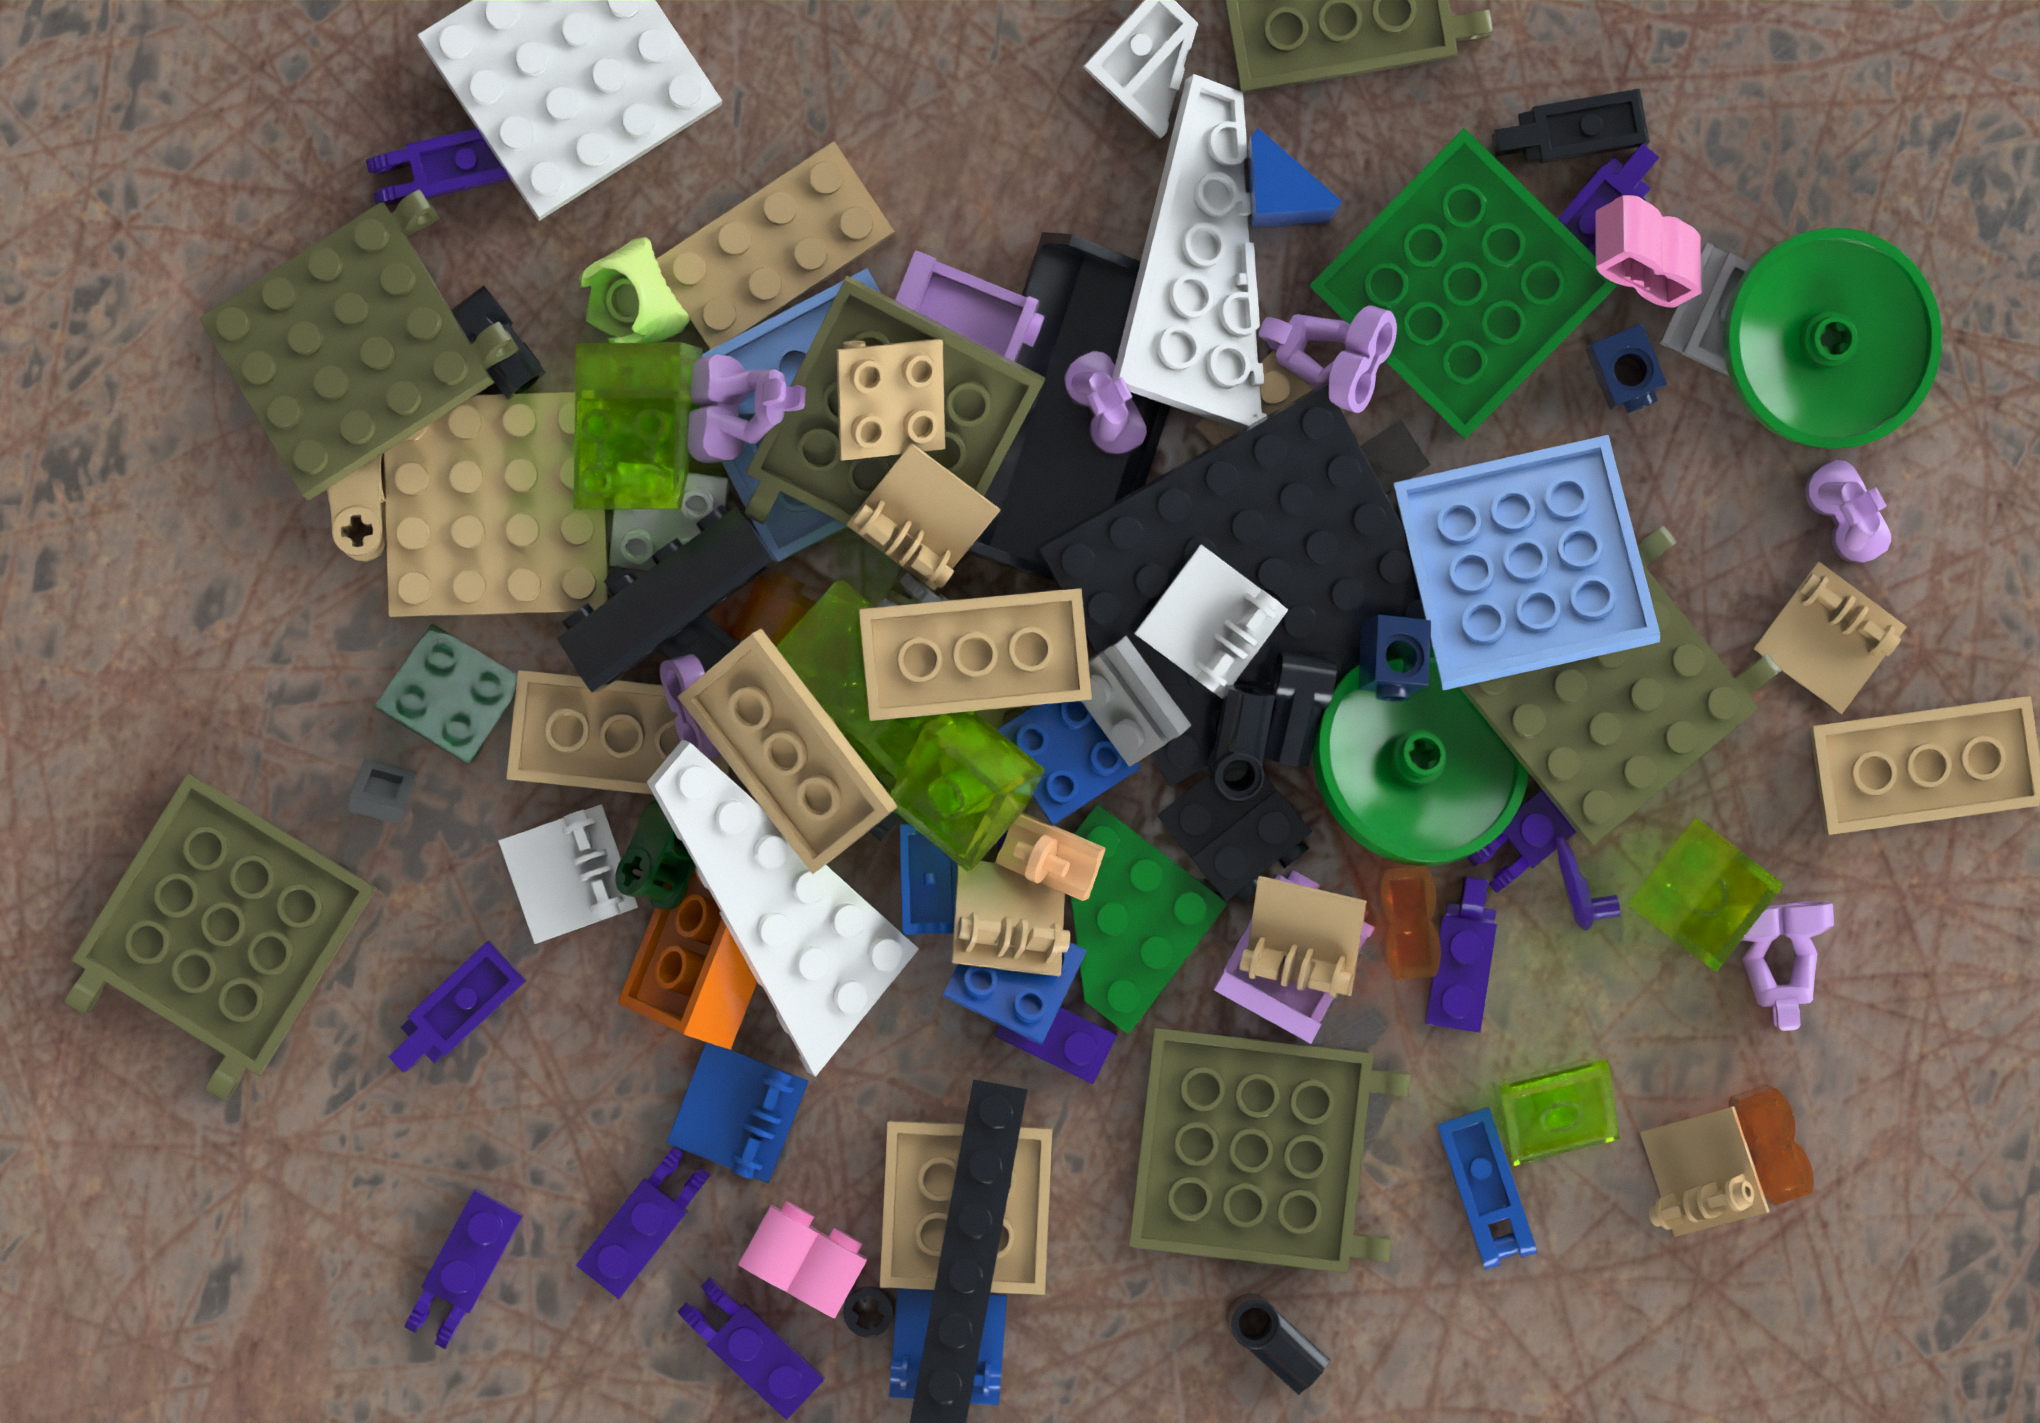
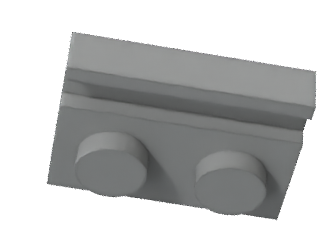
[1659,242,1752,376]
[1081,636,1191,767]

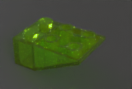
[573,342,702,510]
[776,578,958,780]

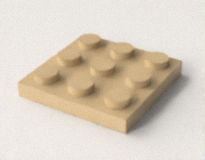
[880,1121,1053,1295]

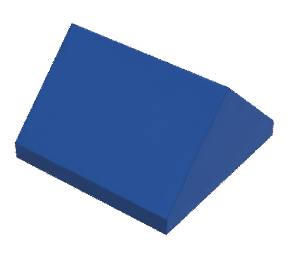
[1247,128,1342,228]

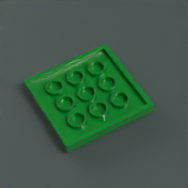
[1309,128,1619,439]

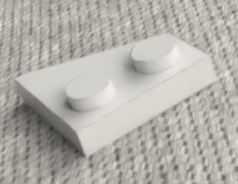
[1082,0,1198,139]

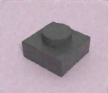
[348,759,417,824]

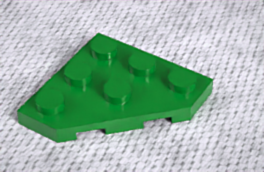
[1071,804,1228,1035]

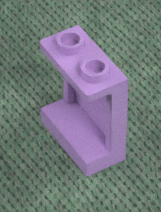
[895,250,1045,362]
[1212,870,1375,1044]

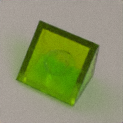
[1492,1056,1620,1166]

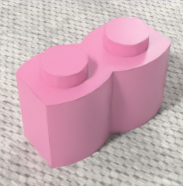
[1596,195,1702,308]
[738,1201,867,1319]

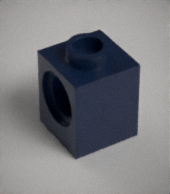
[1585,323,1667,414]
[1358,614,1431,702]

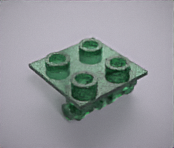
[374,623,517,765]

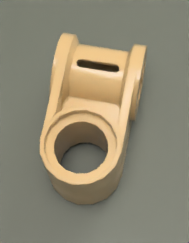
[327,454,387,562]

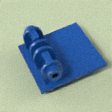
[992,701,1141,826]
[942,942,1087,1045]
[666,1042,809,1183]
[889,1288,1007,1406]

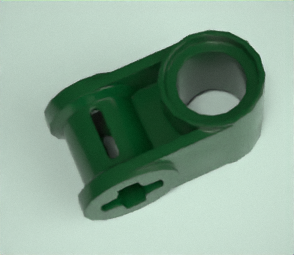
[615,799,696,911]

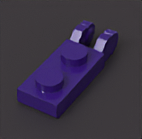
[366,128,511,206]
[1466,789,1576,893]
[575,1146,711,1299]
[404,1189,524,1349]
[677,1277,825,1420]

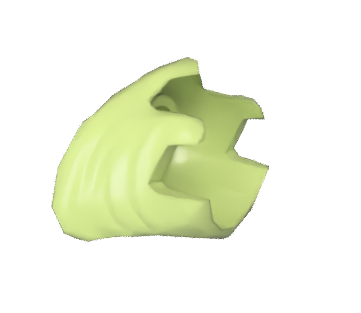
[579,237,690,347]

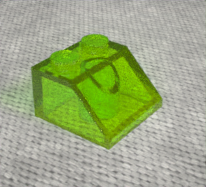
[890,711,1045,872]
[1626,816,1785,972]

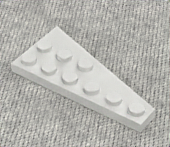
[1112,74,1266,430]
[647,739,919,1077]

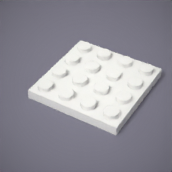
[418,0,722,221]

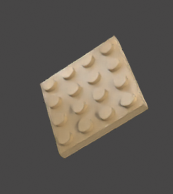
[384,391,609,618]

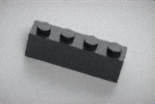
[557,505,778,693]

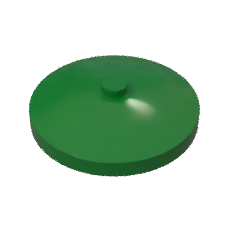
[1723,228,1942,449]
[1313,647,1529,866]

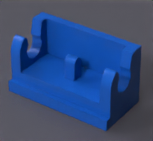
[900,823,957,935]

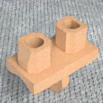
[995,810,1106,901]

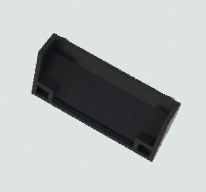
[966,232,1170,583]

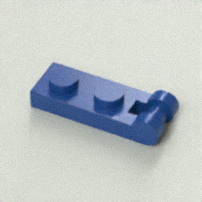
[1436,1107,1537,1270]

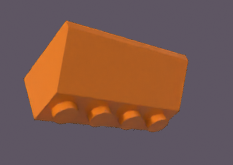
[617,867,757,1050]

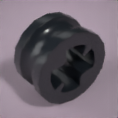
[844,1286,894,1338]

